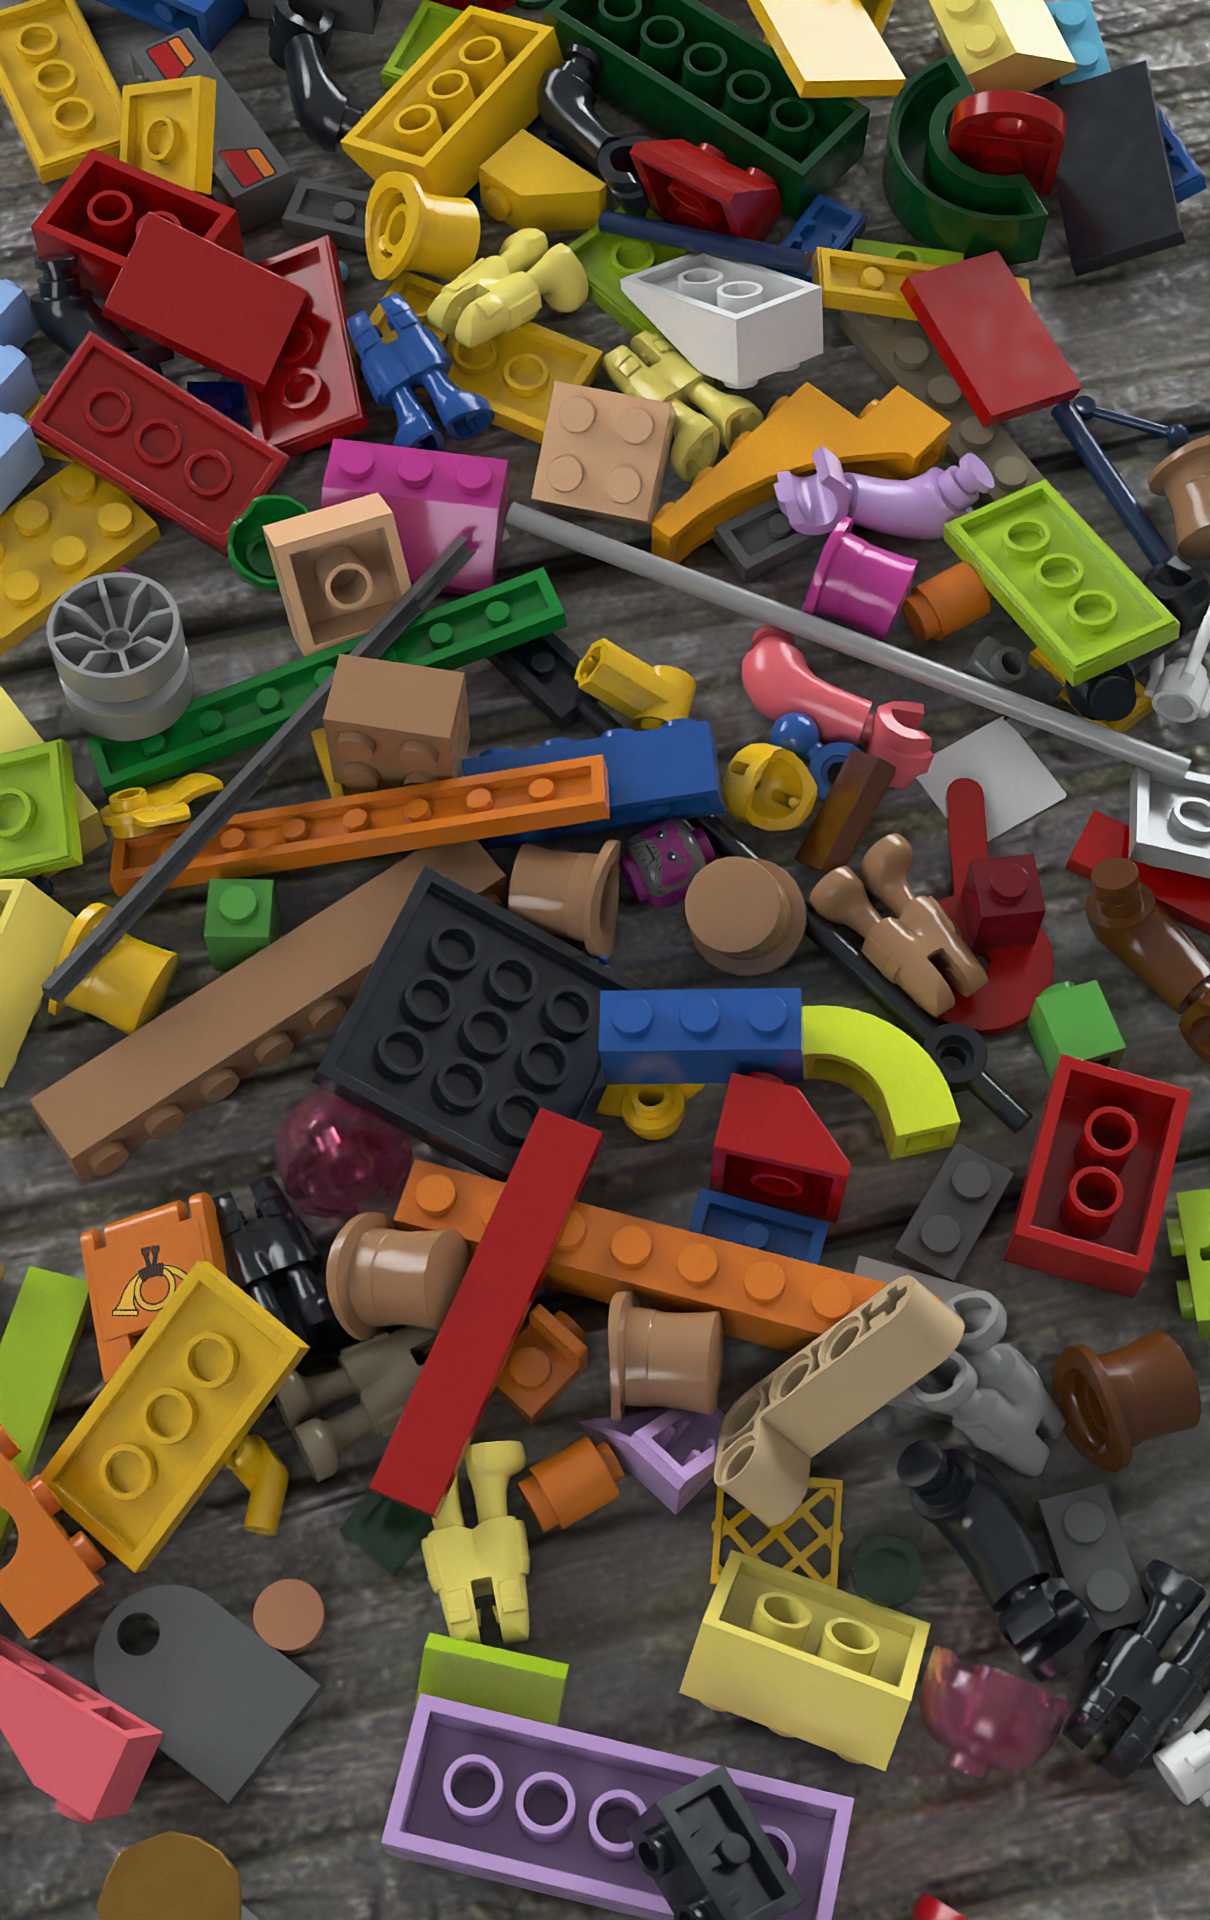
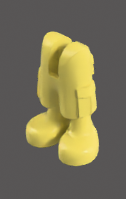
[427,228,589,349]
[601,330,764,483]
[421,1441,531,1645]

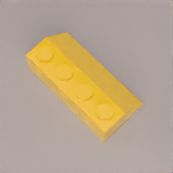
[340,5,563,198]

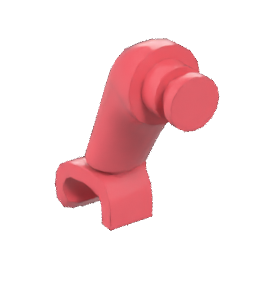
[742,625,934,788]

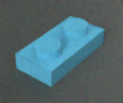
[1045,0,1111,90]

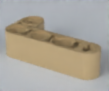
[713,1275,965,1527]

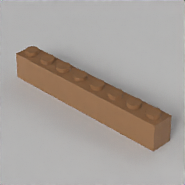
[29,840,508,1183]

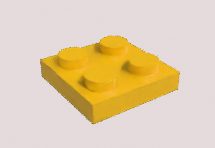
[119,75,217,196]

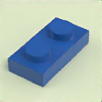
[688,1187,829,1265]

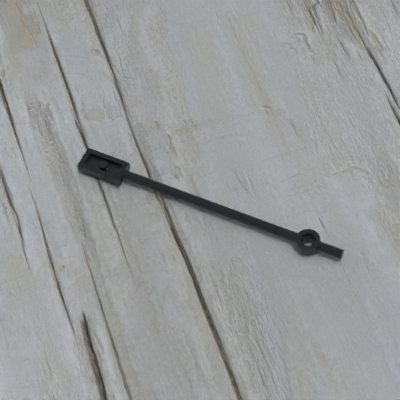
[486,632,1033,1134]

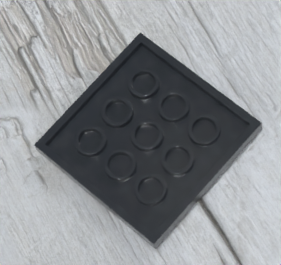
[311,865,651,1183]

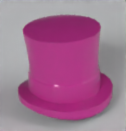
[802,516,918,642]

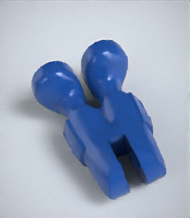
[347,292,495,452]

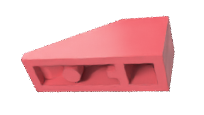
[0,1634,164,1824]

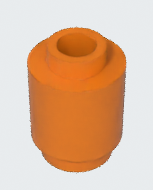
[901,561,994,642]
[516,1435,625,1533]

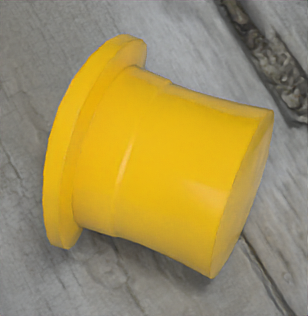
[365,171,481,282]
[48,902,179,1036]

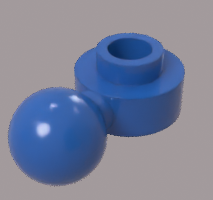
[770,712,862,802]

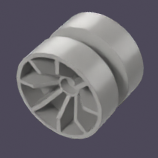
[46,572,194,741]

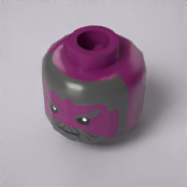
[620,817,716,909]

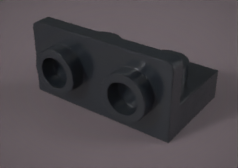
[627,1765,805,1920]

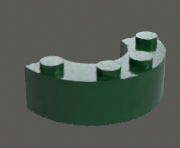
[882,54,1048,266]

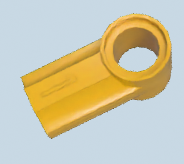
[574,638,697,732]

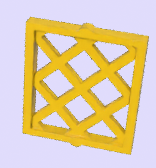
[710,1477,843,1589]

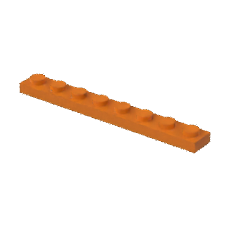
[109,754,610,897]

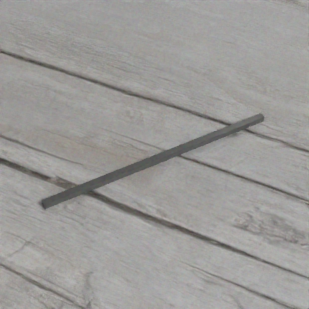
[41,536,476,1003]

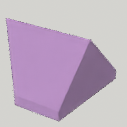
[577,1407,725,1515]

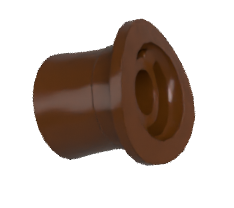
[1052,1331,1201,1473]

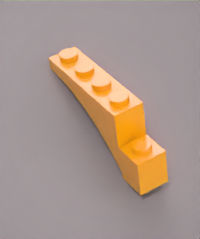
[651,382,952,564]

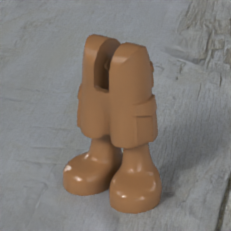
[809,833,989,1017]

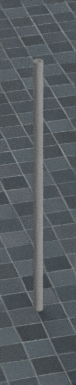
[506,502,1191,783]

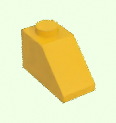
[479,128,607,232]

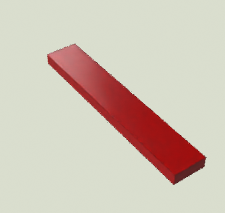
[369,1108,604,1519]

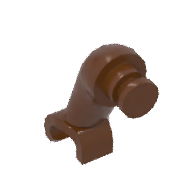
[1085,858,1210,1064]

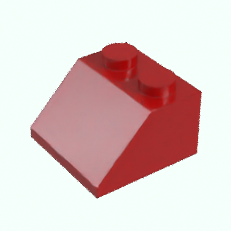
[709,1072,851,1224]

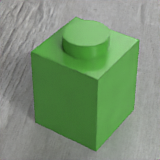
[204,878,281,969]
[1027,980,1126,1080]

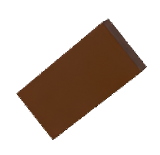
[794,749,896,875]

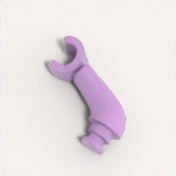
[773,446,995,540]

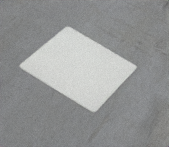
[916,716,1066,842]

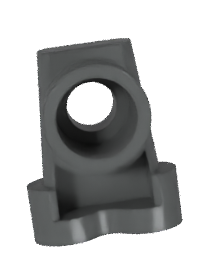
[961,636,1064,738]

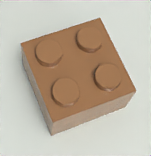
[323,654,470,792]

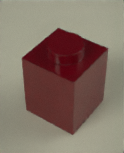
[961,854,1046,951]

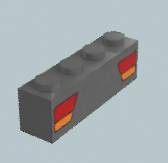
[129,27,294,235]

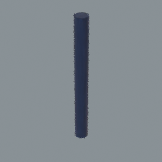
[598,209,811,275]
[1051,400,1174,567]

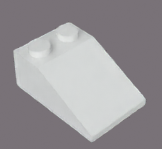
[620,252,823,389]

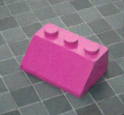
[321,438,510,595]

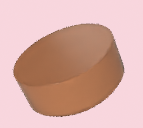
[253,1579,326,1655]

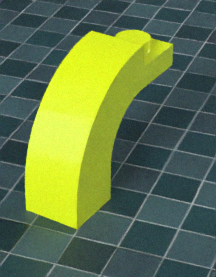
[785,1005,960,1160]

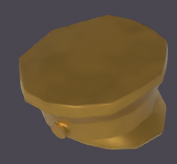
[96,1830,242,1920]

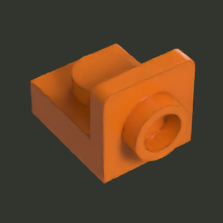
[494,1304,588,1425]

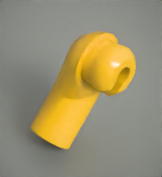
[225,1434,289,1536]

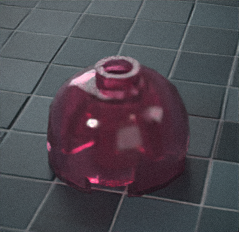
[274,1089,413,1219]
[919,1645,1070,1781]

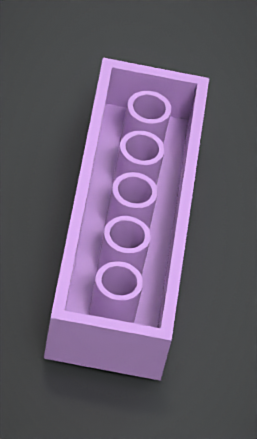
[381,1693,854,1920]

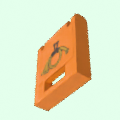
[80,1192,228,1384]

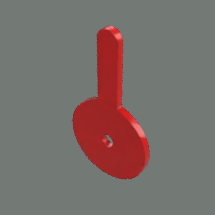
[912,778,1054,1035]

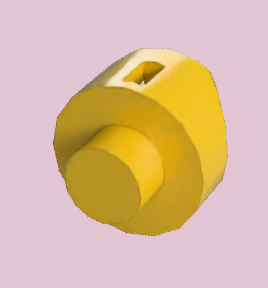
[722,743,817,831]

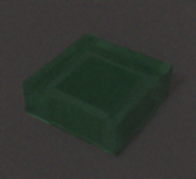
[339,1491,434,1577]

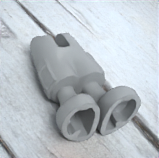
[908,1290,1067,1477]

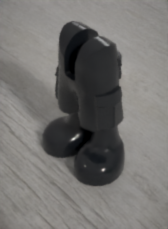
[212,1176,355,1351]
[1061,1559,1210,1781]

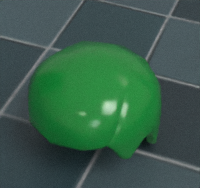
[227,495,309,592]

